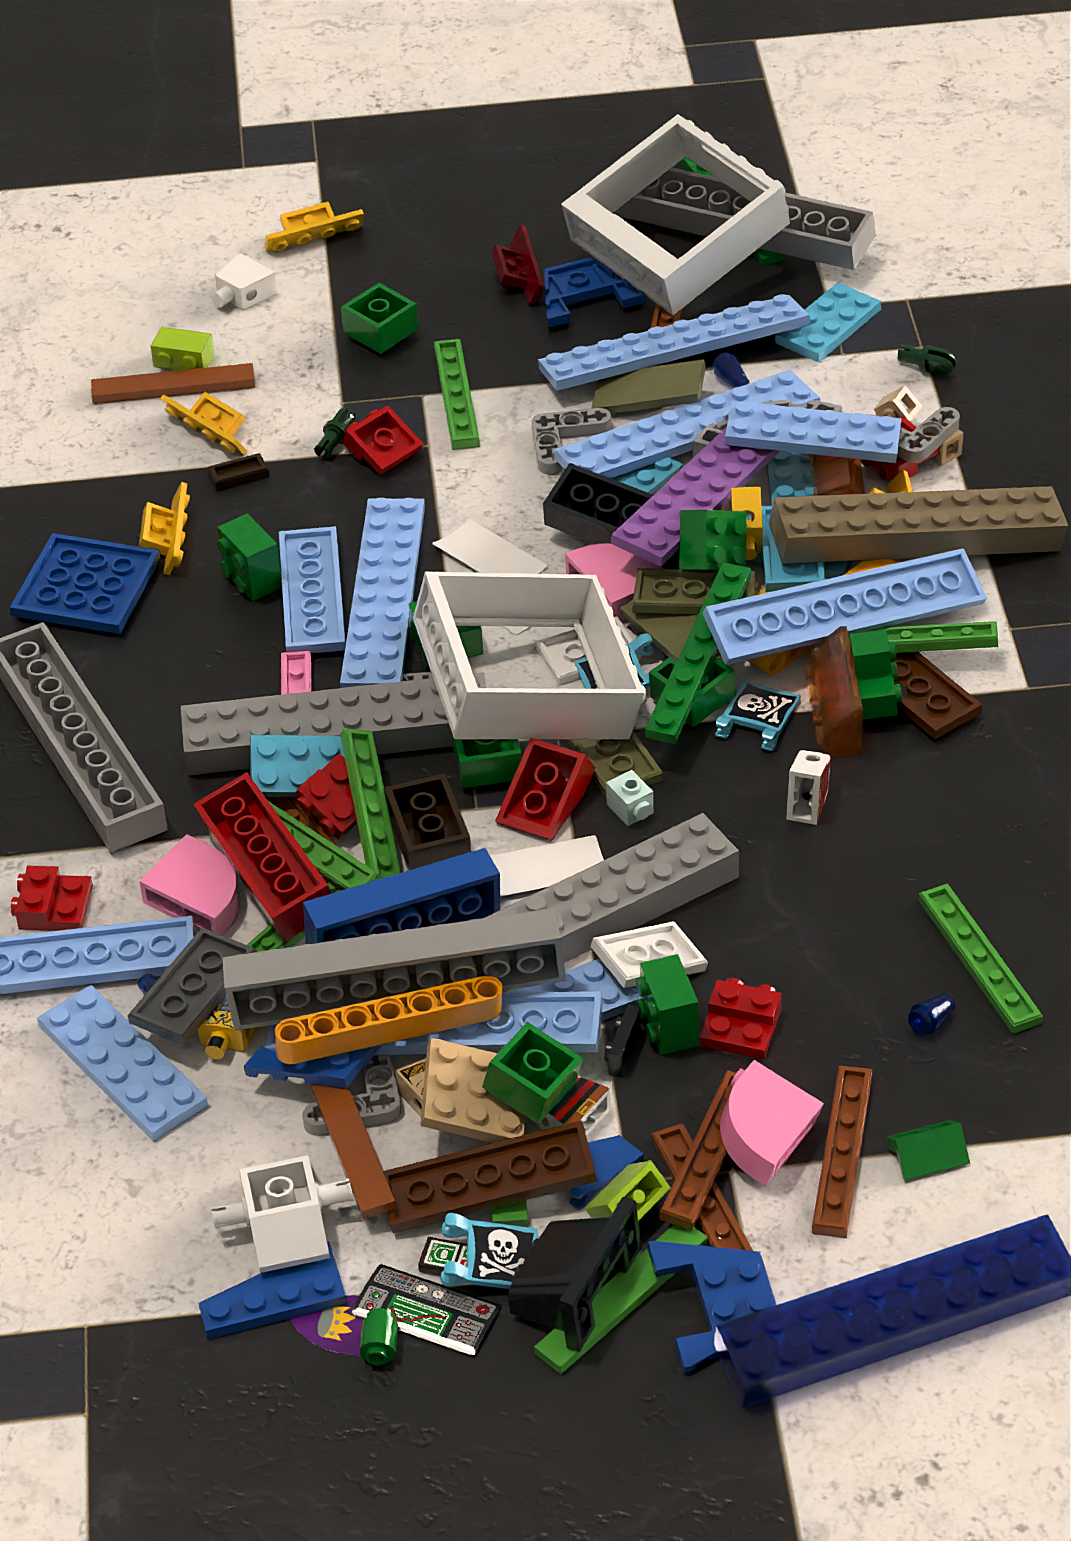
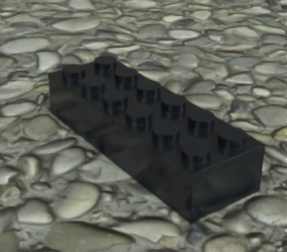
[543,463,680,569]

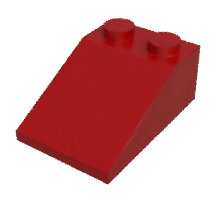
[495,738,596,841]

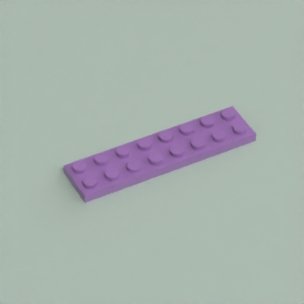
[611,427,779,567]

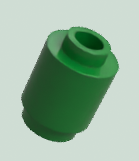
[359,1308,398,1365]

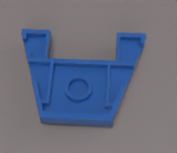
[544,257,645,327]
[243,1044,383,1088]
[647,1241,780,1374]

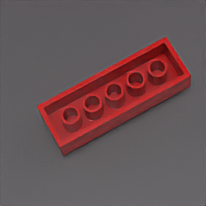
[193,772,332,942]

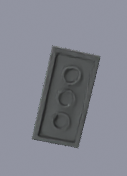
[127,928,257,1046]

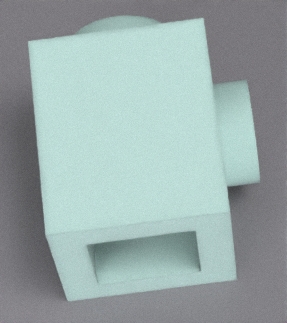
[606,770,654,826]

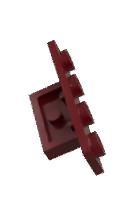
[491,224,545,305]

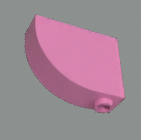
[565,543,663,621]
[139,834,239,935]
[720,1060,824,1186]

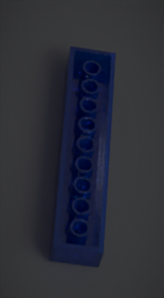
[714,1214,1071,1408]

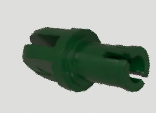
[897,344,956,375]
[314,407,356,459]

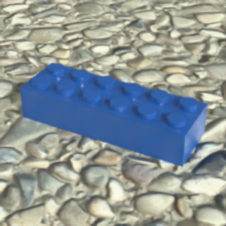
[303,848,500,944]

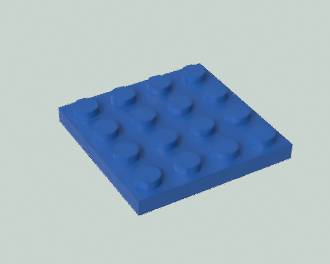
[9,533,161,634]

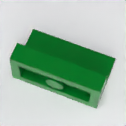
[886,1120,970,1180]

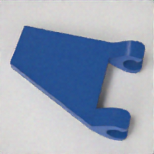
[569,1135,644,1210]

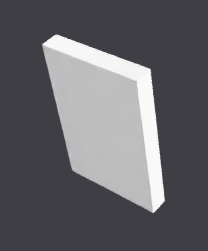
[536,616,641,685]
[590,922,708,988]

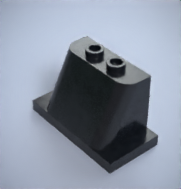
[508,1197,642,1352]

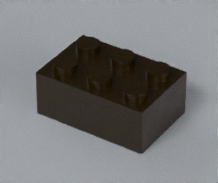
[384,773,471,870]

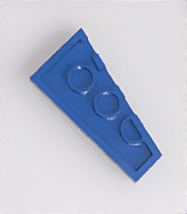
[198,1241,347,1339]

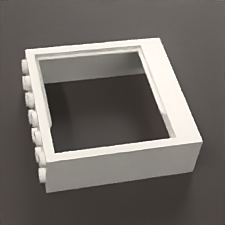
[561,114,790,315]
[413,572,646,739]

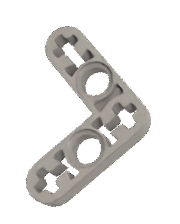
[865,407,960,463]
[531,408,611,475]
[302,1055,401,1136]

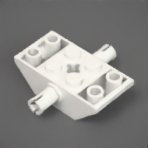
[211,1155,353,1273]

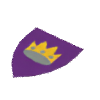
[289,1295,364,1356]

